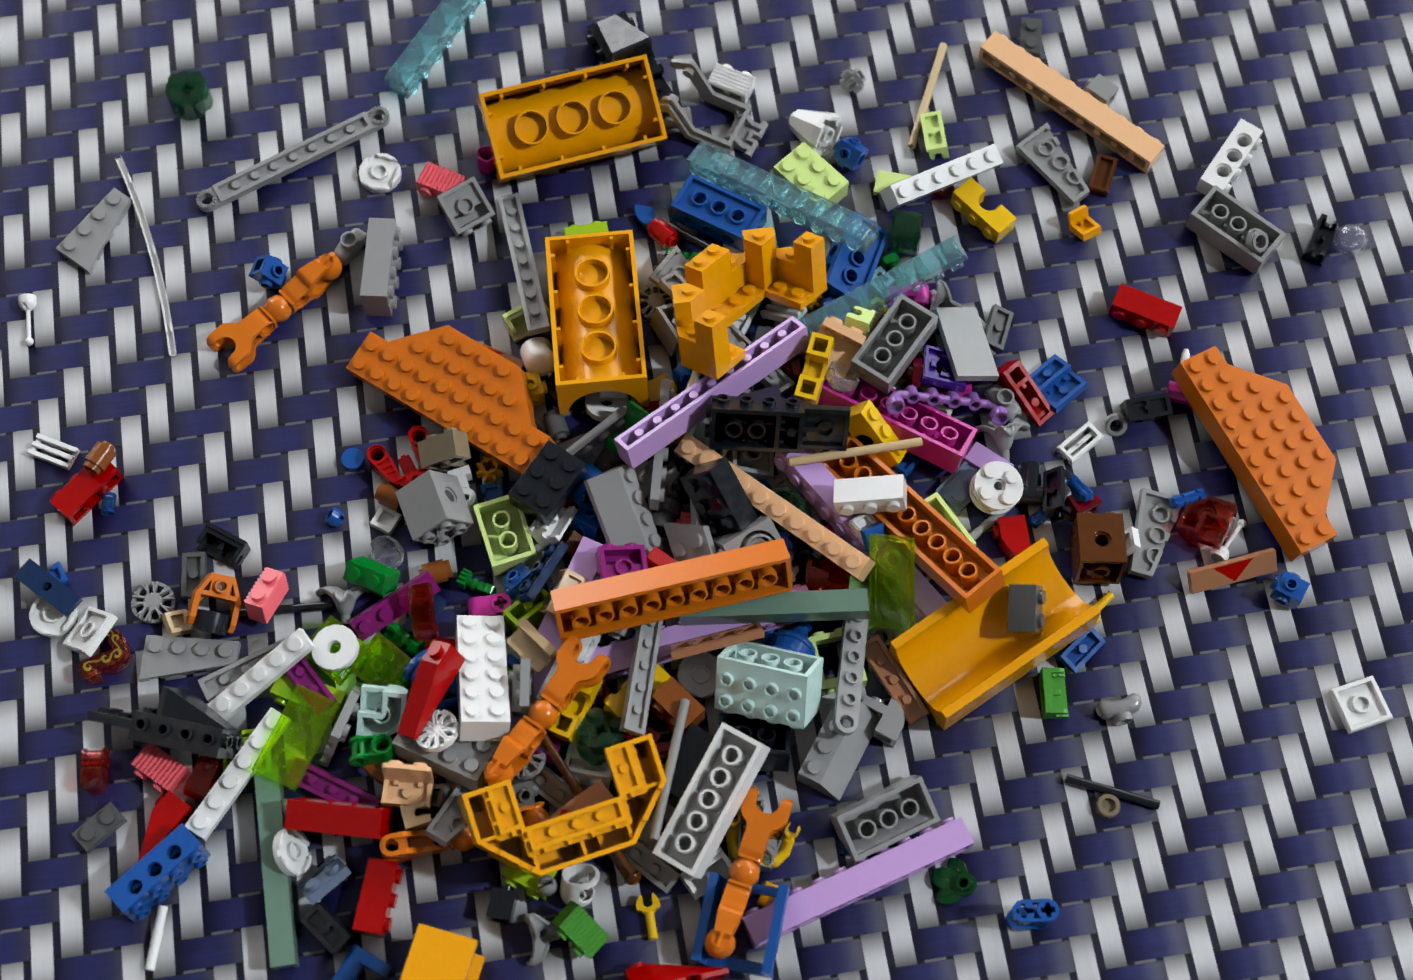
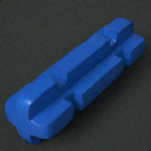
[1065,473,1094,502]
[1169,488,1207,509]

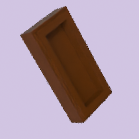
[1088,153,1118,197]

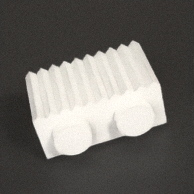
[708,63,755,104]

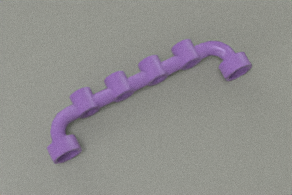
[885,385,1009,426]

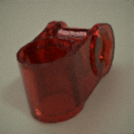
[80,747,110,796]
[183,755,223,801]

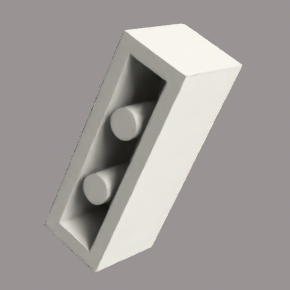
[833,474,907,516]

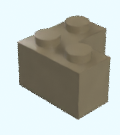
[417,428,471,473]

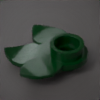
[929,857,977,905]

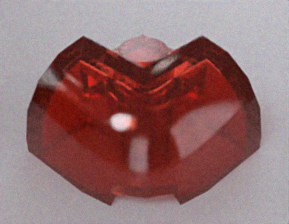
[1176,496,1237,550]
[805,554,851,591]

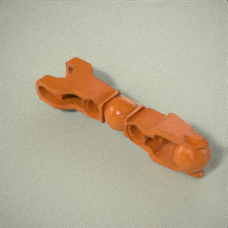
[206,252,342,373]
[484,635,611,786]
[704,787,793,959]
[379,801,550,863]

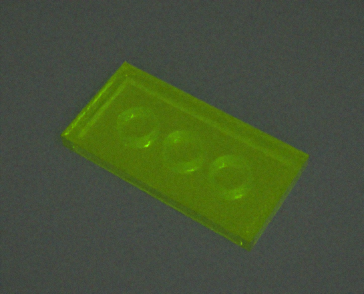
[869,533,915,631]
[251,684,341,791]

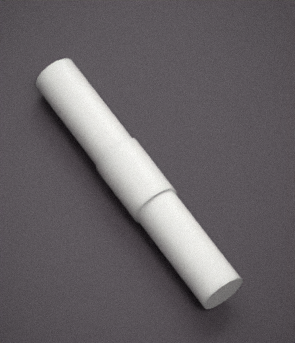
[145,905,168,971]

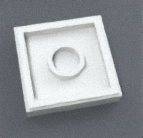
[62,606,118,657]
[1329,675,1393,735]

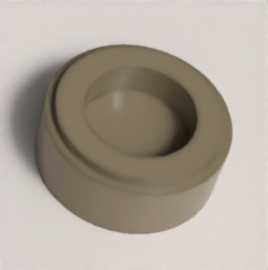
[1095,794,1120,819]

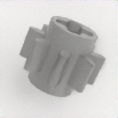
[840,66,866,94]

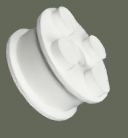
[969,461,1023,515]

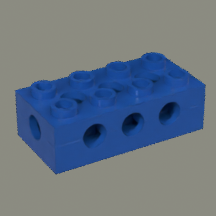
[670,173,767,253]
[822,210,889,311]
[104,823,211,922]

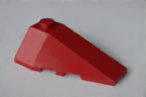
[397,640,465,741]
[625,962,729,980]

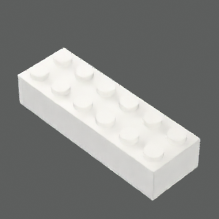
[455,615,511,741]
[652,722,771,879]

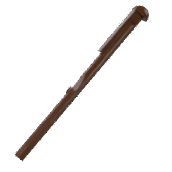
[541,734,641,885]

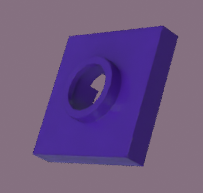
[921,345,966,392]

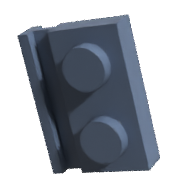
[934,461,978,515]
[297,854,352,906]

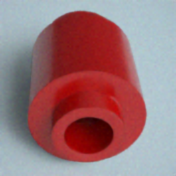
[646,218,678,249]

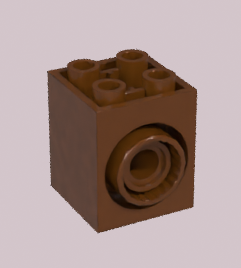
[1069,511,1128,584]

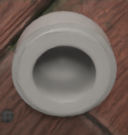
[1245,231,1269,253]
[1104,413,1127,436]

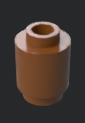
[83,440,117,476]
[374,483,402,513]
[418,559,453,584]

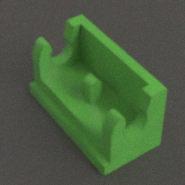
[1038,667,1069,719]

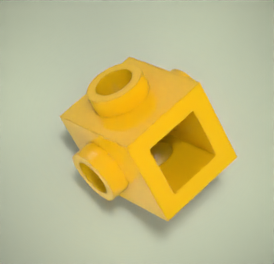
[524,371,548,407]

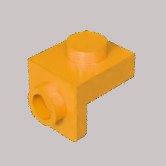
[1067,205,1102,242]

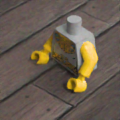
[726,810,801,883]

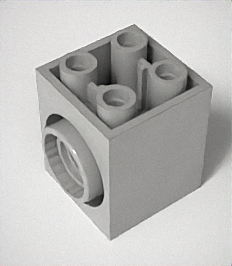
[395,470,475,546]
[712,512,791,557]

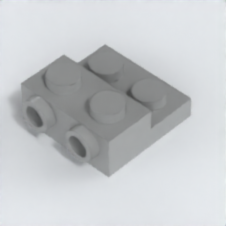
[436,176,495,238]
[508,658,534,717]

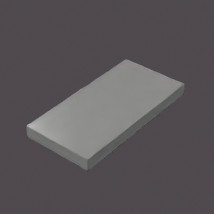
[934,307,999,381]

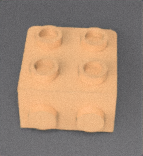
[805,316,866,379]
[381,760,434,810]

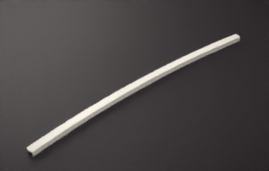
[115,155,177,356]

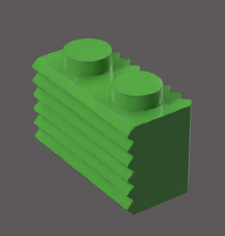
[551,900,610,959]

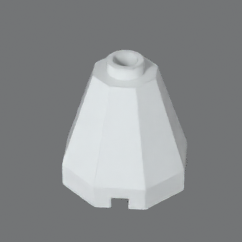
[789,109,843,156]

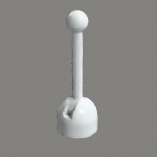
[18,293,37,346]
[1209,519,1246,563]

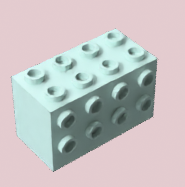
[714,641,824,729]

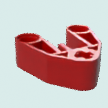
[366,425,433,489]

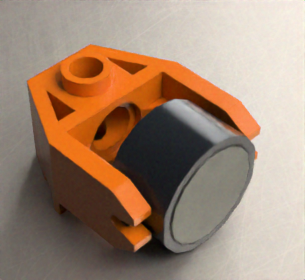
[185,572,241,636]

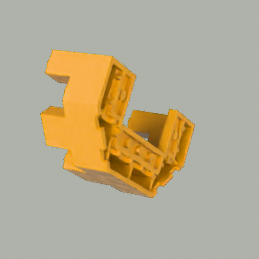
[671,227,827,380]
[457,733,667,878]

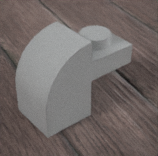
[863,695,905,748]

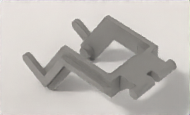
[659,59,768,159]

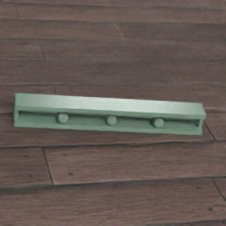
[679,588,870,626]
[254,772,299,971]

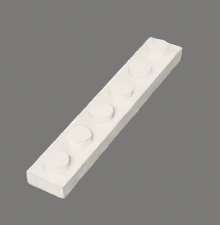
[207,628,316,721]
[185,707,292,841]

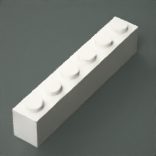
[880,143,1003,211]

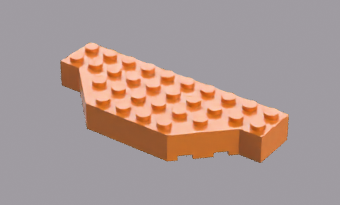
[346,325,557,476]
[1171,346,1338,562]

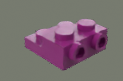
[595,543,648,579]

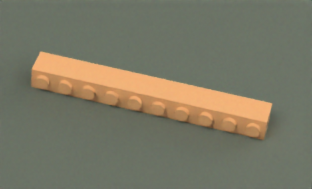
[978,31,1165,173]
[674,432,876,582]

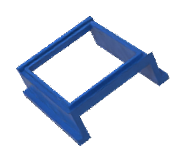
[691,872,791,979]

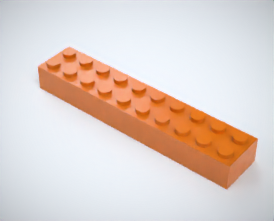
[822,435,1005,614]
[550,538,793,643]

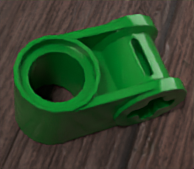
[349,734,396,767]

